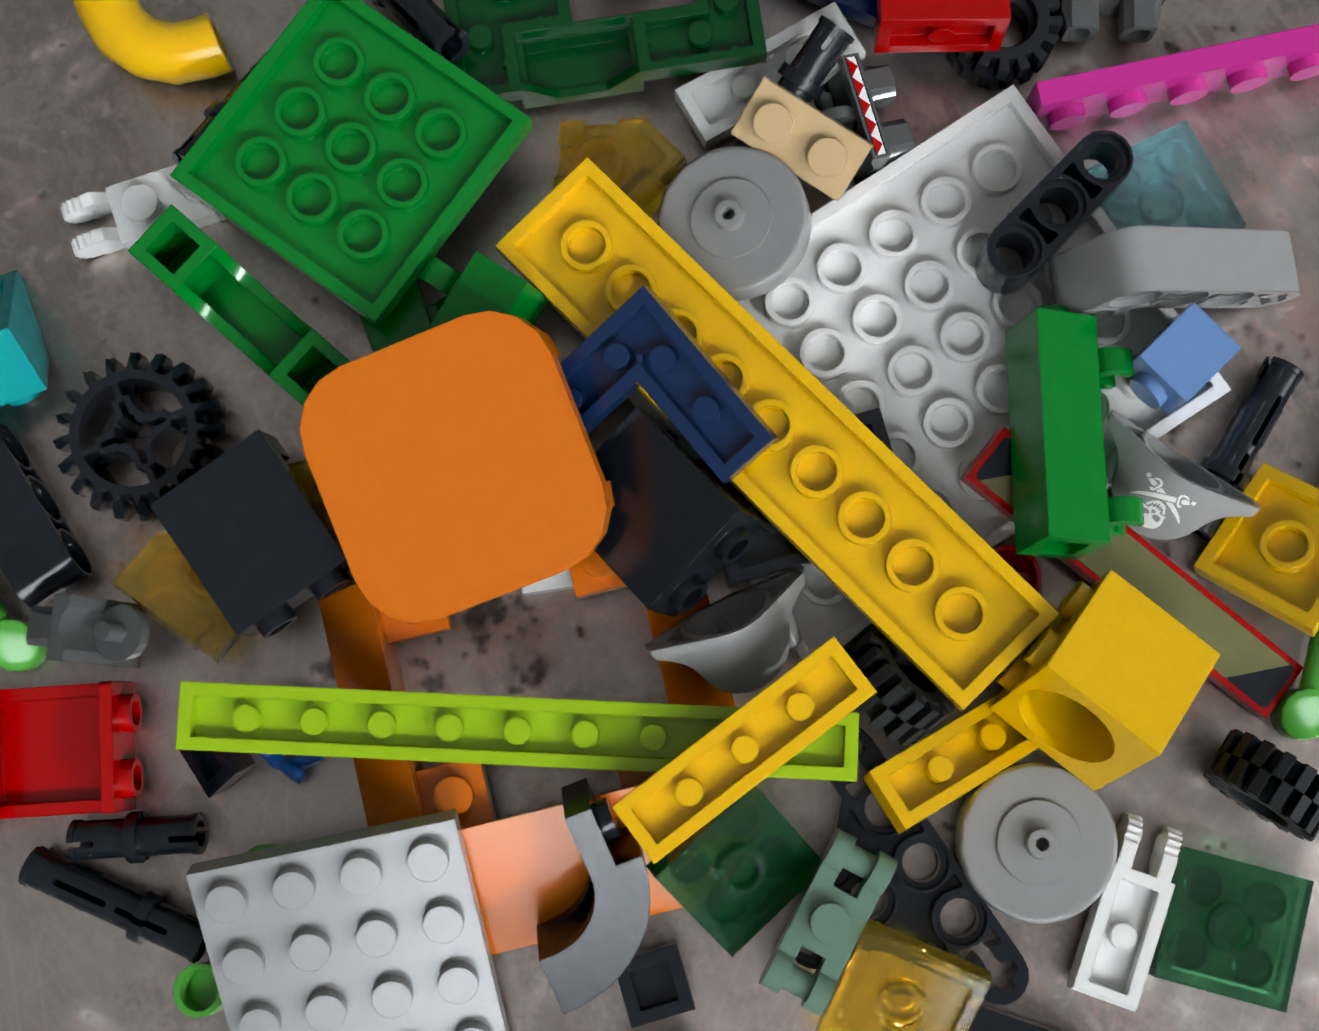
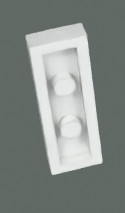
[675,2,866,150]

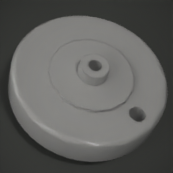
[657,146,811,301]
[954,762,1118,924]

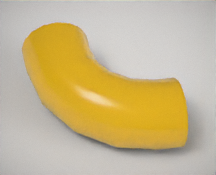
[73,0,234,85]

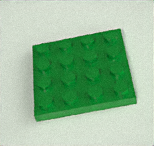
[170,0,533,328]

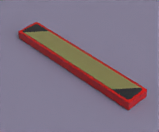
[960,427,1303,719]

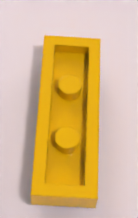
[863,694,1039,834]

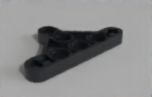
[784,728,1029,1005]

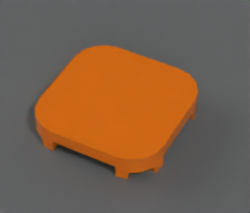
[299,310,615,623]

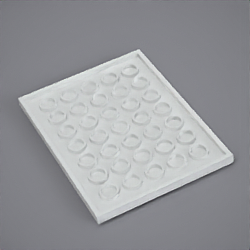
[627,84,1231,661]

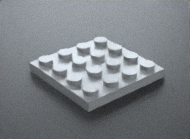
[186,809,510,1031]

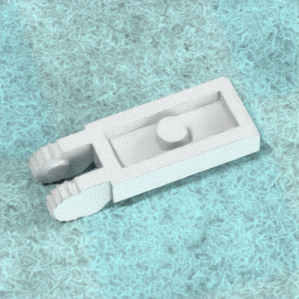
[60,164,226,259]
[1066,812,1183,1012]

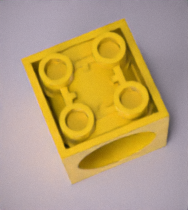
[990,569,1221,792]

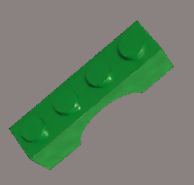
[127,204,351,406]

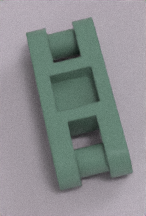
[759,828,898,1016]

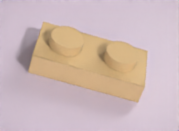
[730,77,874,202]

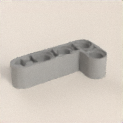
[1048,225,1301,322]

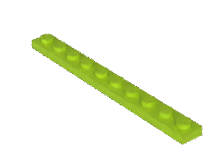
[175,681,859,782]

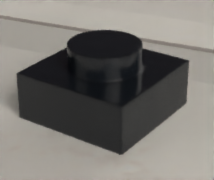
[179,750,256,798]
[618,940,695,1028]

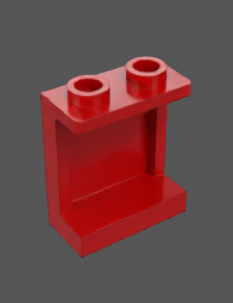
[873,0,1011,53]
[0,681,144,819]

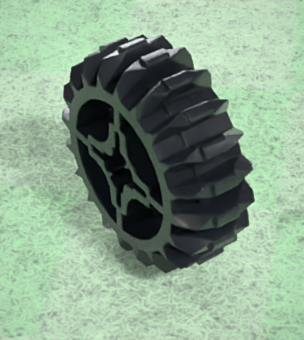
[53,352,232,523]

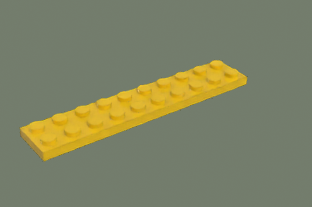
[495,157,1060,710]

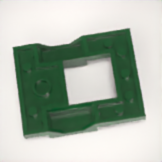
[443,0,767,109]

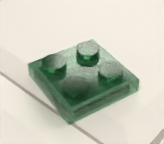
[646,786,821,957]
[1148,846,1314,1013]

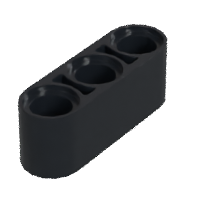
[975,130,1134,294]
[0,423,93,608]

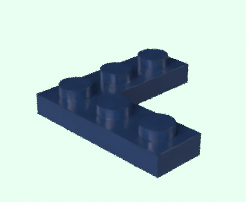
[560,286,779,483]

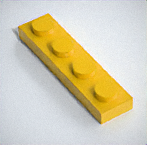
[612,636,877,864]

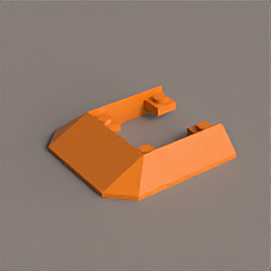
[319,552,764,955]

